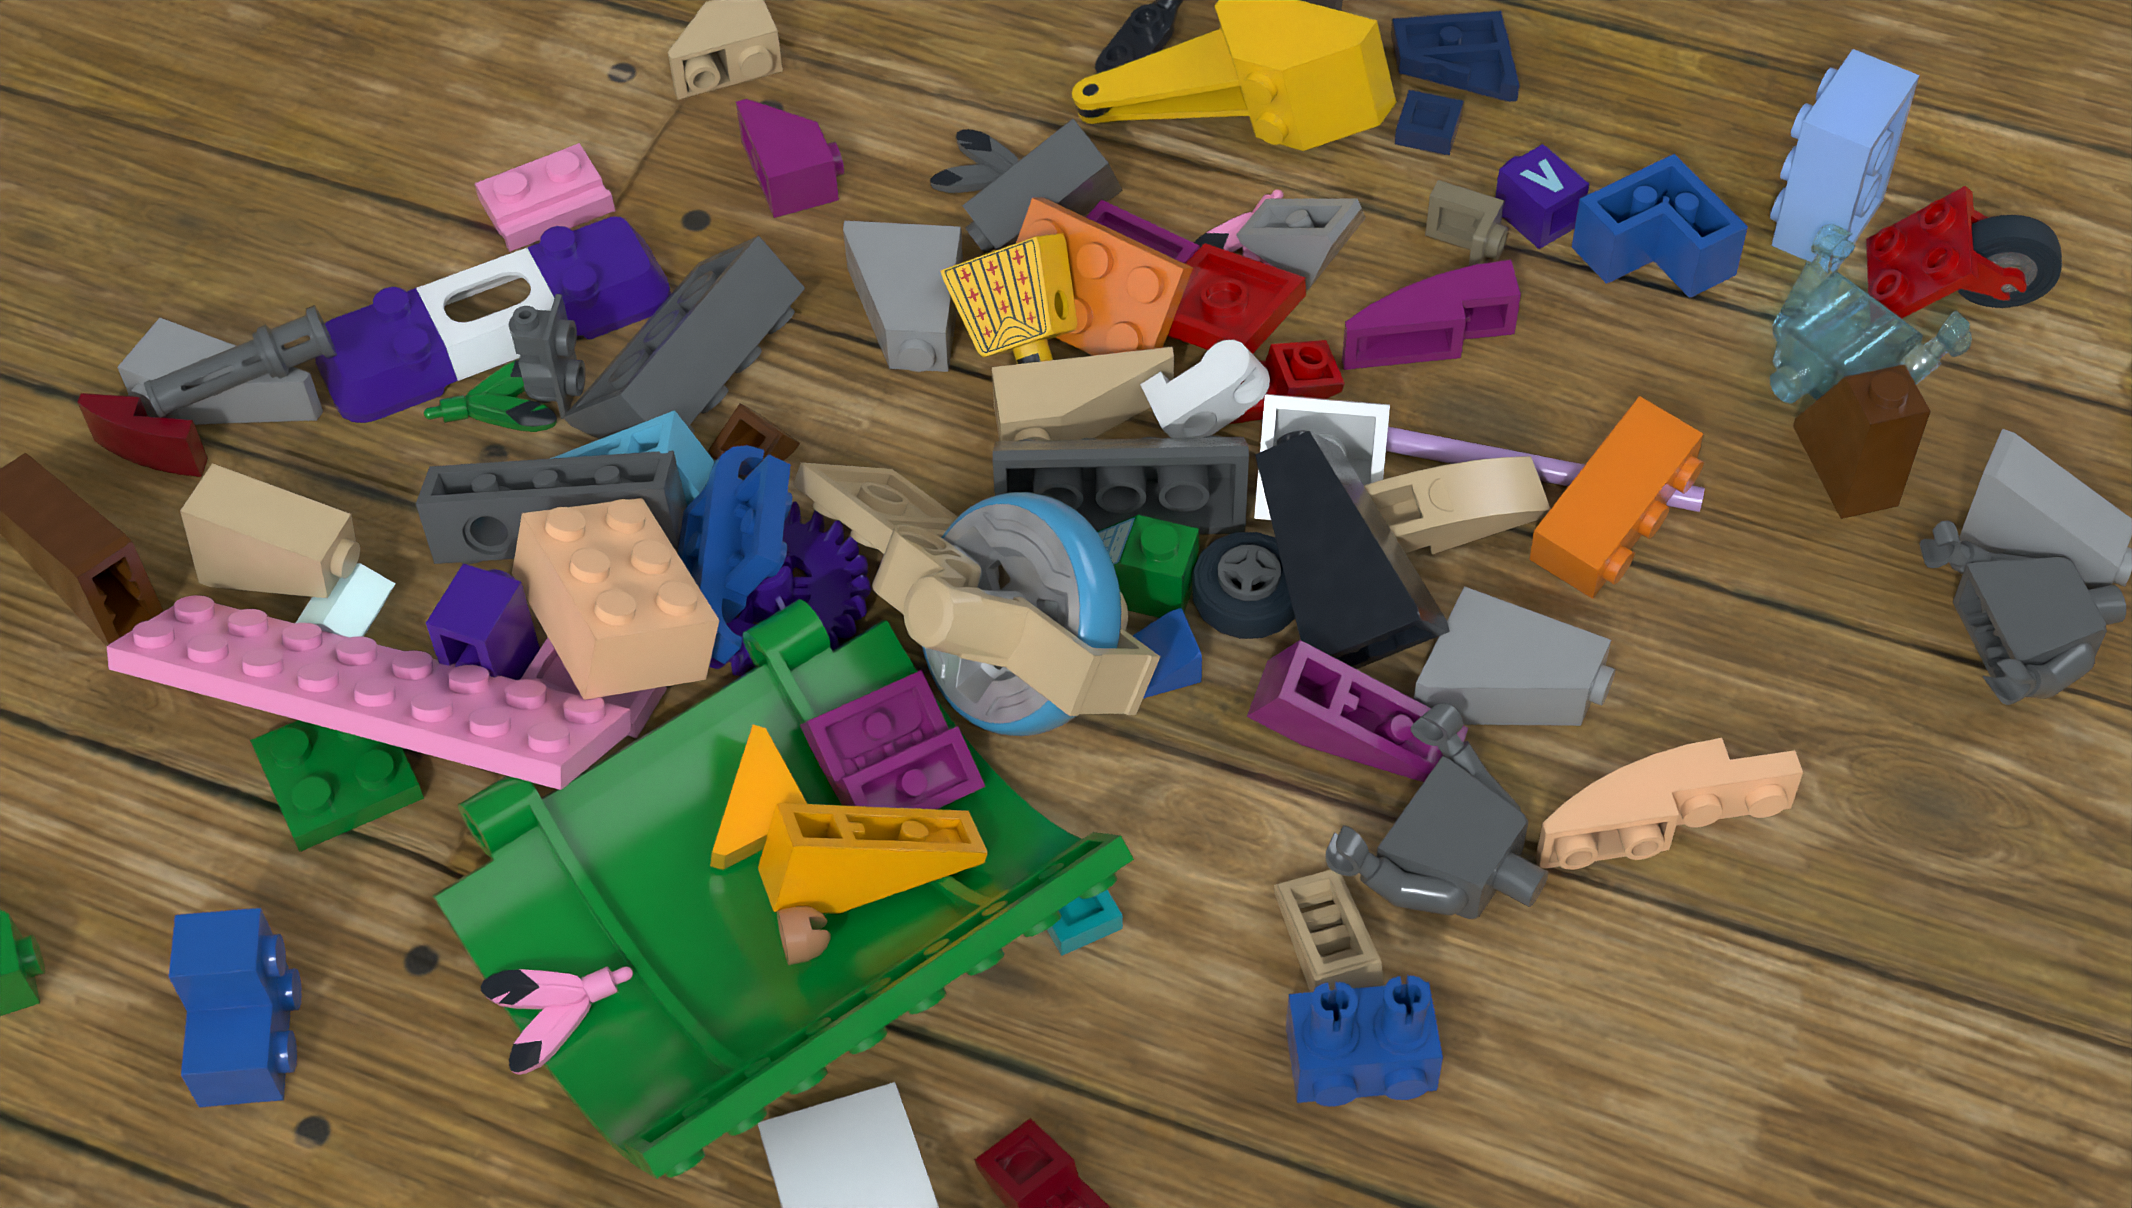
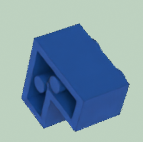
[1571,154,1748,298]
[169,908,302,1107]

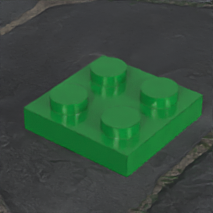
[250,720,424,852]

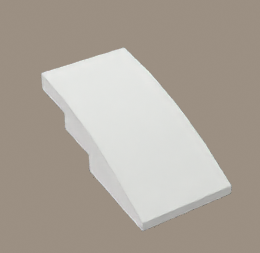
[758,1082,939,1208]

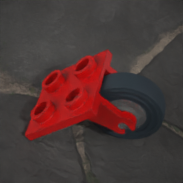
[1866,185,2062,331]

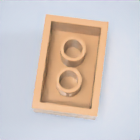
[512,498,719,700]

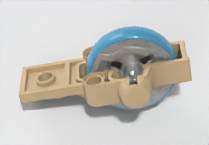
[793,463,1160,736]

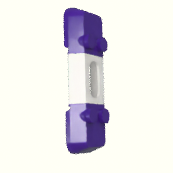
[315,216,671,423]

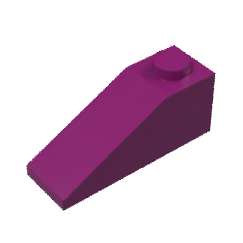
[1247,640,1468,782]

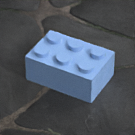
[1770,49,1920,273]

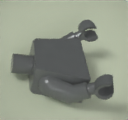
[1919,521,2126,705]
[1325,703,1549,919]

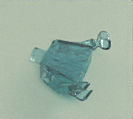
[1770,224,1972,404]

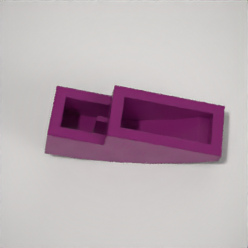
[1342,260,1521,370]

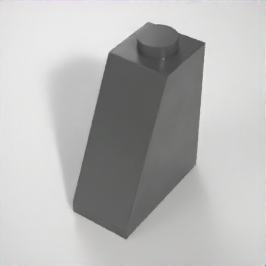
[963,119,1123,254]

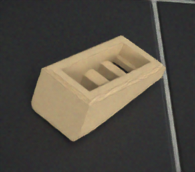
[1274,870,1384,992]

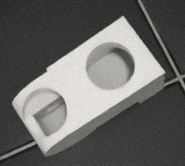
[1140,340,1270,438]

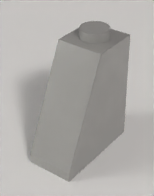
[843,221,963,372]
[1959,429,2132,590]
[1414,586,1616,726]

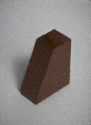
[1793,364,1931,519]

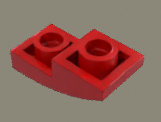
[1229,340,1345,424]

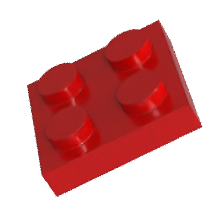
[1167,243,1306,354]

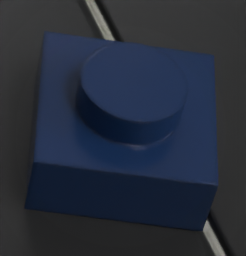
[1394,90,1464,156]

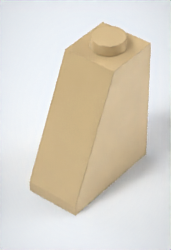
[180,463,360,598]

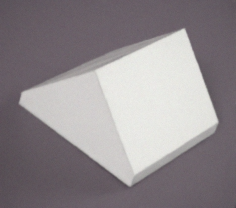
[1254,394,1390,520]

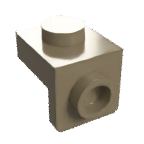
[1425,180,1508,266]

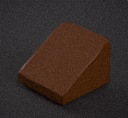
[707,403,800,480]

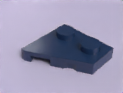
[1391,11,1519,102]

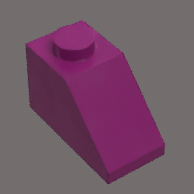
[736,99,844,218]

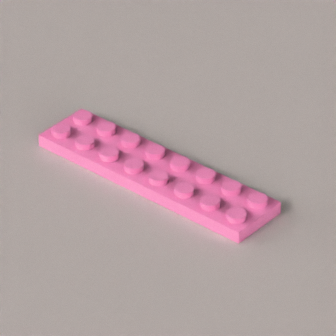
[107,596,631,790]

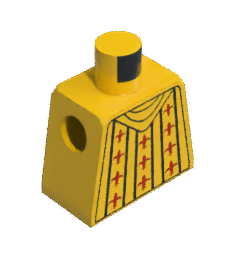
[940,233,1078,364]

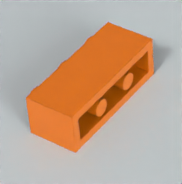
[1529,396,1704,599]

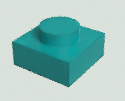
[1047,889,1123,956]

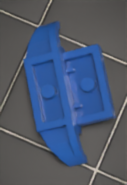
[678,445,793,664]

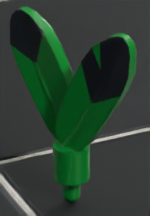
[424,359,557,432]

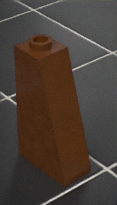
[0,453,164,646]

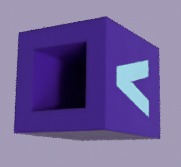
[1495,144,1589,249]

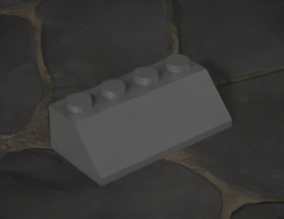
[563,236,805,439]
[993,436,1249,535]

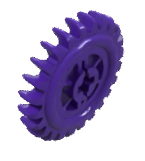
[709,501,871,676]

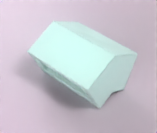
[296,563,395,637]

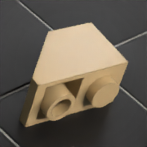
[668,0,783,100]

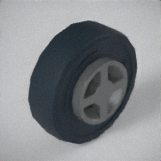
[1192,532,1295,639]

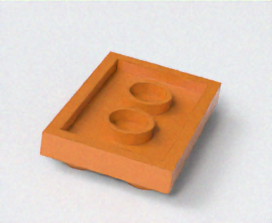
[1016,197,1193,356]

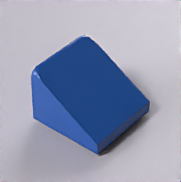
[1133,608,1202,699]

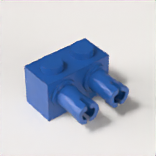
[1286,975,1443,1106]

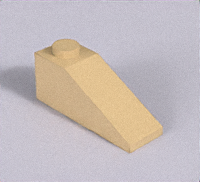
[992,347,1174,441]

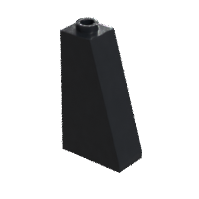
[1255,430,1450,669]

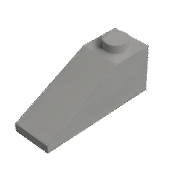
[117,317,323,424]

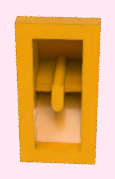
[710,724,807,870]

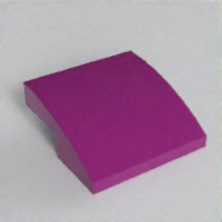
[800,670,985,809]

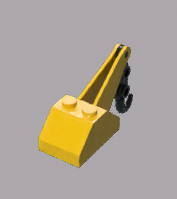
[1072,0,1396,151]

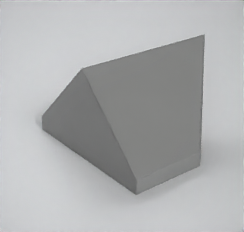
[1237,198,1366,290]

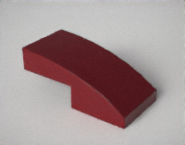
[77,393,208,477]
[974,1118,1111,1208]

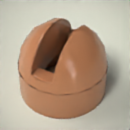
[777,906,831,965]

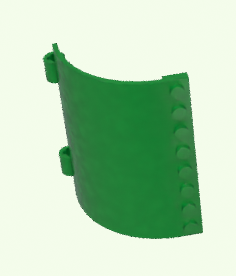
[433,599,1134,1179]

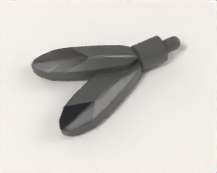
[930,129,1019,193]

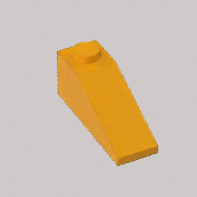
[758,803,988,913]

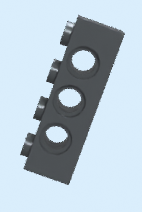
[416,451,687,564]

